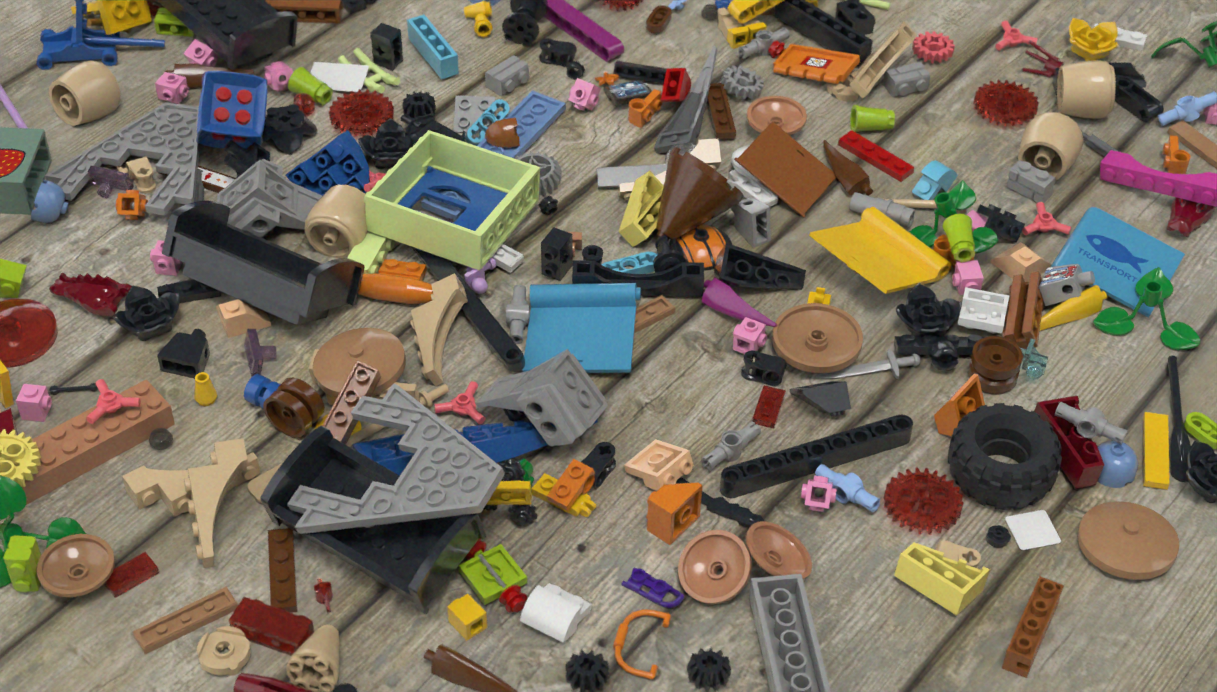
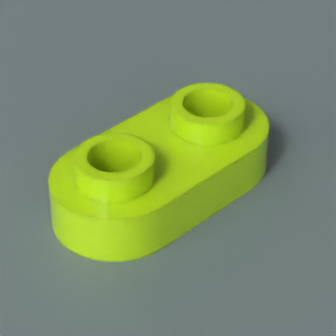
[1184,412,1217,449]

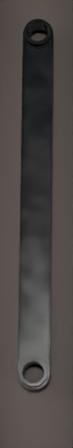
[411,246,525,372]

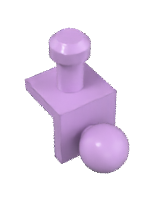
[464,257,496,294]

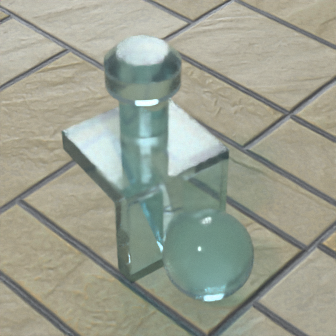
[1019,339,1049,380]

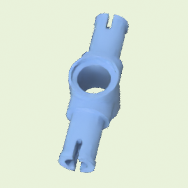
[1158,91,1217,126]
[815,464,880,513]

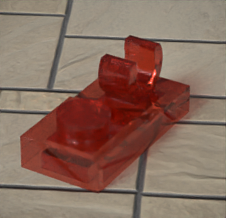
[752,385,786,429]

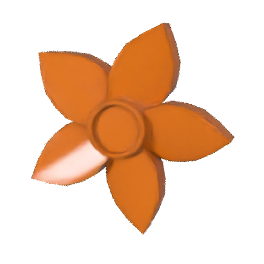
[595,71,619,86]

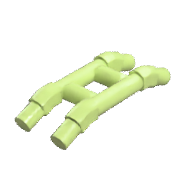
[338,48,400,93]

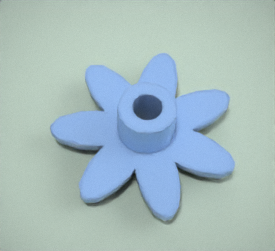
[667,0,687,10]

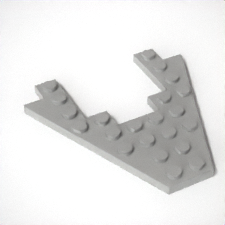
[45,102,200,215]
[287,383,505,534]

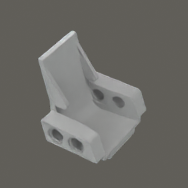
[217,159,322,238]
[475,349,608,446]

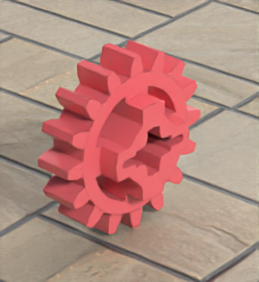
[912,31,955,63]

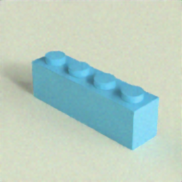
[407,15,459,79]

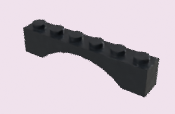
[572,260,704,297]

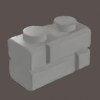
[485,55,529,96]
[883,62,930,97]
[1006,160,1056,203]

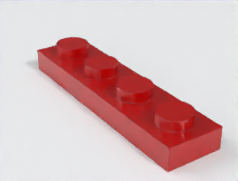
[838,130,914,182]

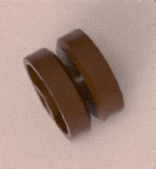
[968,336,1023,394]
[263,377,325,438]

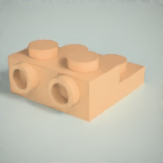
[624,439,694,490]

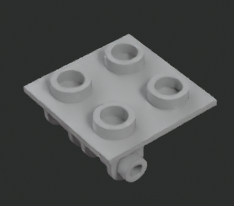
[453,96,496,133]

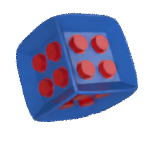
[196,71,267,149]

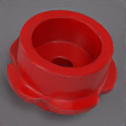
[768,40,786,58]

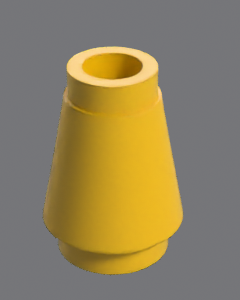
[464,0,492,19]
[474,13,493,37]
[194,372,217,406]

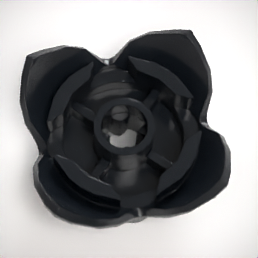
[262,104,318,154]
[358,118,420,169]
[896,283,962,337]
[114,285,180,341]
[1186,441,1217,503]

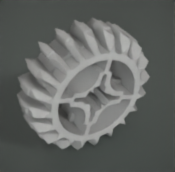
[515,151,562,197]

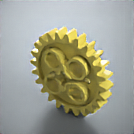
[0,429,41,487]

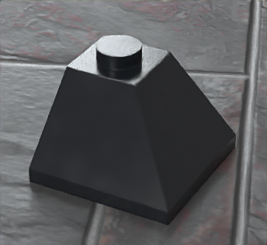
[790,381,851,416]

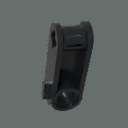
[1115,76,1164,122]

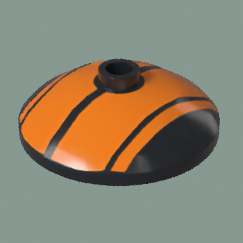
[669,224,732,271]

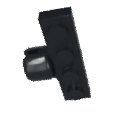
[894,334,984,371]

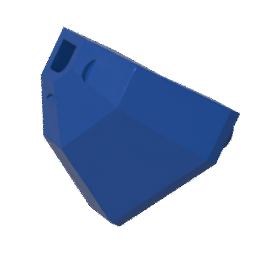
[286,131,369,196]

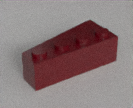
[1034,396,1104,489]

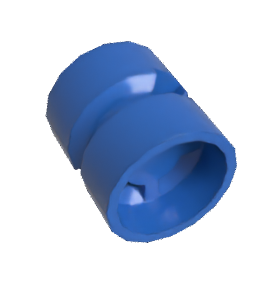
[244,374,281,409]

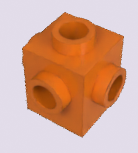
[116,190,148,220]

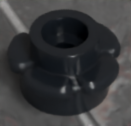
[567,61,585,80]
[539,196,558,215]
[986,525,1011,548]

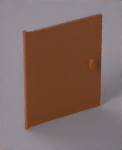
[734,121,836,218]

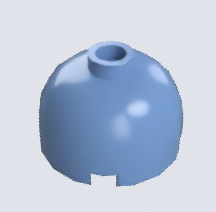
[31,179,68,223]
[1097,440,1138,488]

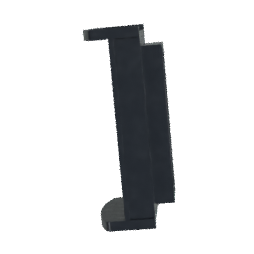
[157,0,298,70]
[162,200,365,325]
[260,425,486,614]

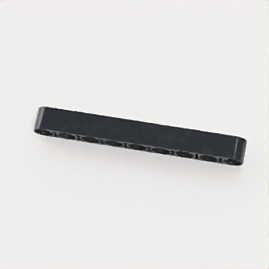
[720,414,913,498]

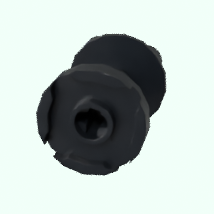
[502,0,548,46]

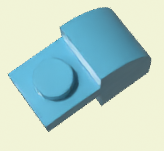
[911,160,958,200]

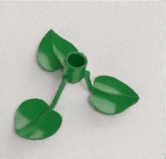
[1151,21,1217,68]
[909,180,998,254]
[1093,267,1200,350]
[0,476,86,587]

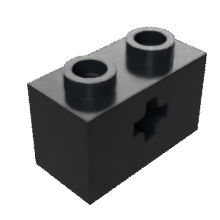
[370,23,403,71]
[541,227,573,281]

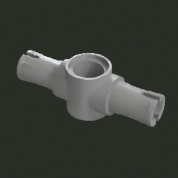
[738,27,790,59]
[506,285,530,344]
[1055,402,1128,445]
[701,421,761,471]

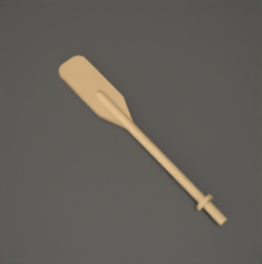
[248,384,449,504]

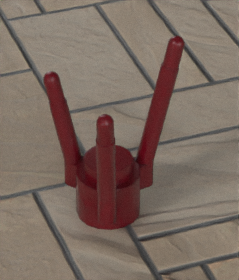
[1022,40,1064,78]

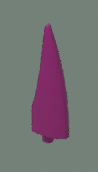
[701,277,777,327]

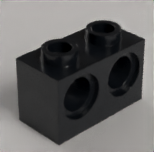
[835,0,876,35]

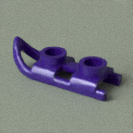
[622,567,685,608]

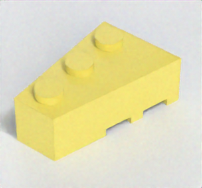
[619,171,664,247]
[894,542,990,616]

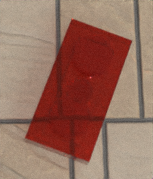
[104,552,159,598]

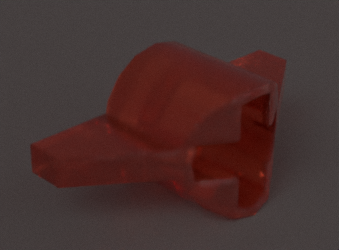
[314,578,333,613]

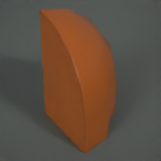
[485,117,520,147]

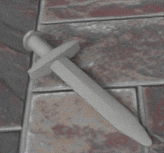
[816,349,920,379]

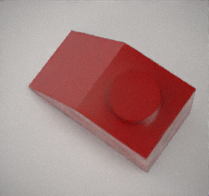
[660,68,692,102]

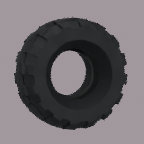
[948,403,1062,510]

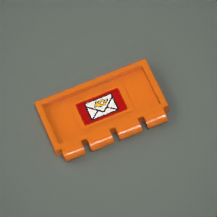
[773,44,860,84]

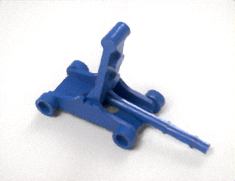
[37,0,165,70]

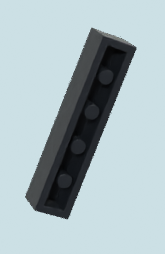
[614,61,668,83]

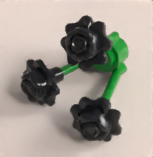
[483,458,538,525]

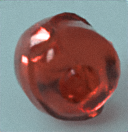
[293,93,315,116]

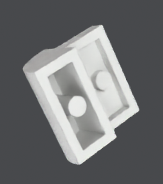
[958,287,1009,333]
[520,583,592,643]

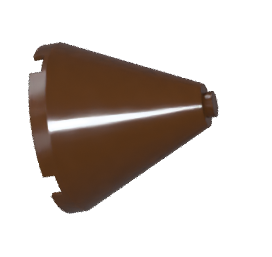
[656,147,744,240]

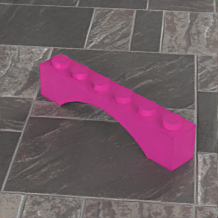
[1100,150,1217,207]

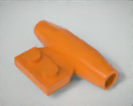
[358,259,433,304]

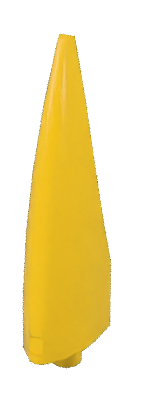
[1040,285,1107,331]

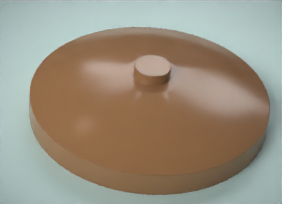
[772,303,863,373]
[313,328,406,397]
[1078,501,1179,580]

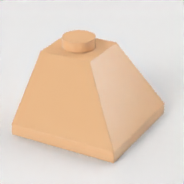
[991,242,1051,282]
[216,299,271,338]

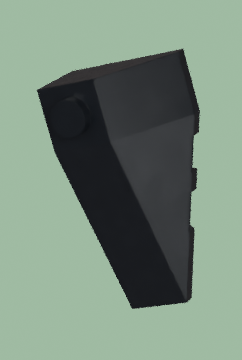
[714,243,806,290]

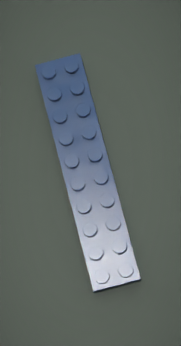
[421,91,566,221]

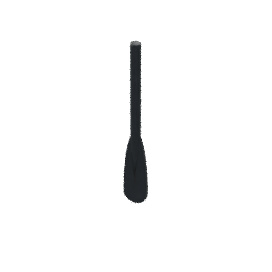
[1168,355,1191,482]

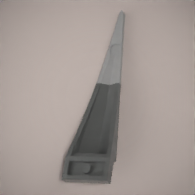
[654,46,718,154]

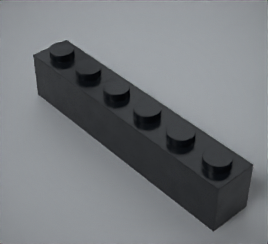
[774,0,873,67]

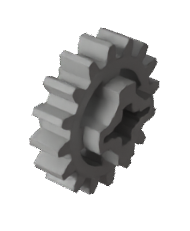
[721,65,764,99]

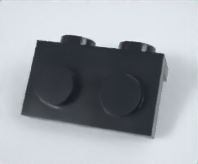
[977,204,1025,243]

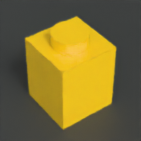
[447,593,487,641]

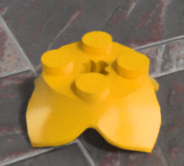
[1069,18,1119,61]

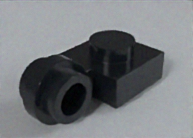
[342,0,377,15]

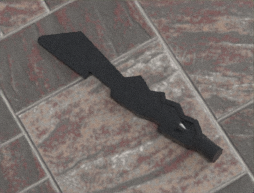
[676,478,766,528]

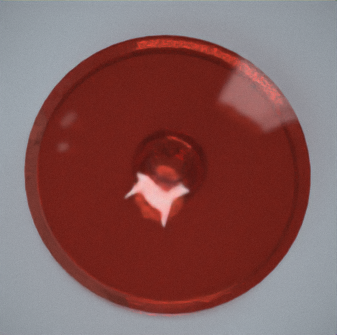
[0,299,58,368]

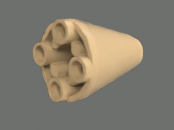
[287,625,339,692]

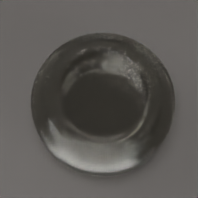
[701,4,718,21]
[149,428,173,450]

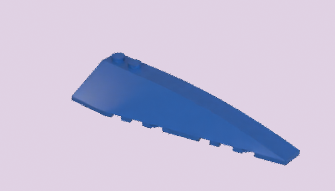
[352,419,598,475]

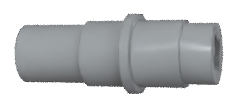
[850,192,915,227]

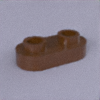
[646,5,672,34]

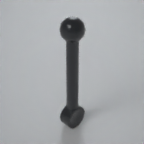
[49,383,98,395]

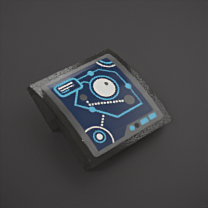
[603,80,652,107]

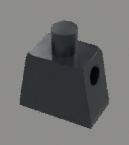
[157,329,210,379]

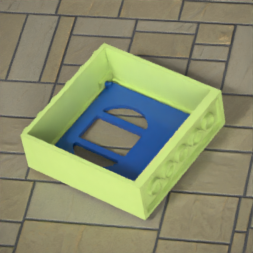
[364,130,540,270]

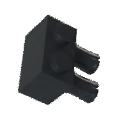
[223,140,270,178]

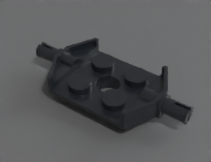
[400,113,465,142]

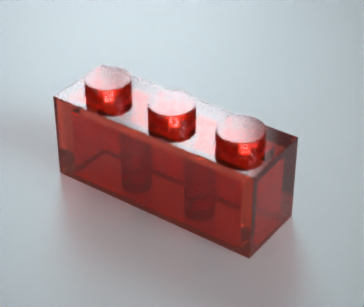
[229,597,314,656]

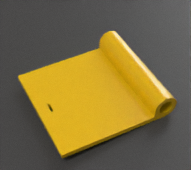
[809,207,951,294]

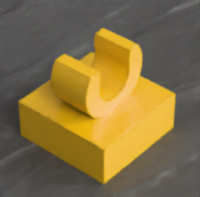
[807,287,831,305]

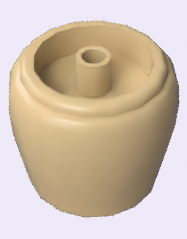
[49,60,121,126]
[1057,60,1116,119]
[1018,112,1084,180]
[305,185,368,258]

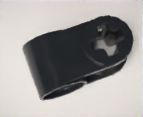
[539,39,577,67]
[741,350,787,386]
[581,442,616,488]

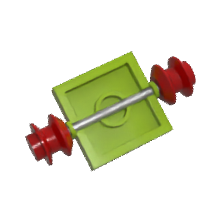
[458,538,528,613]

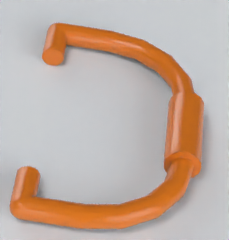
[613,609,671,679]

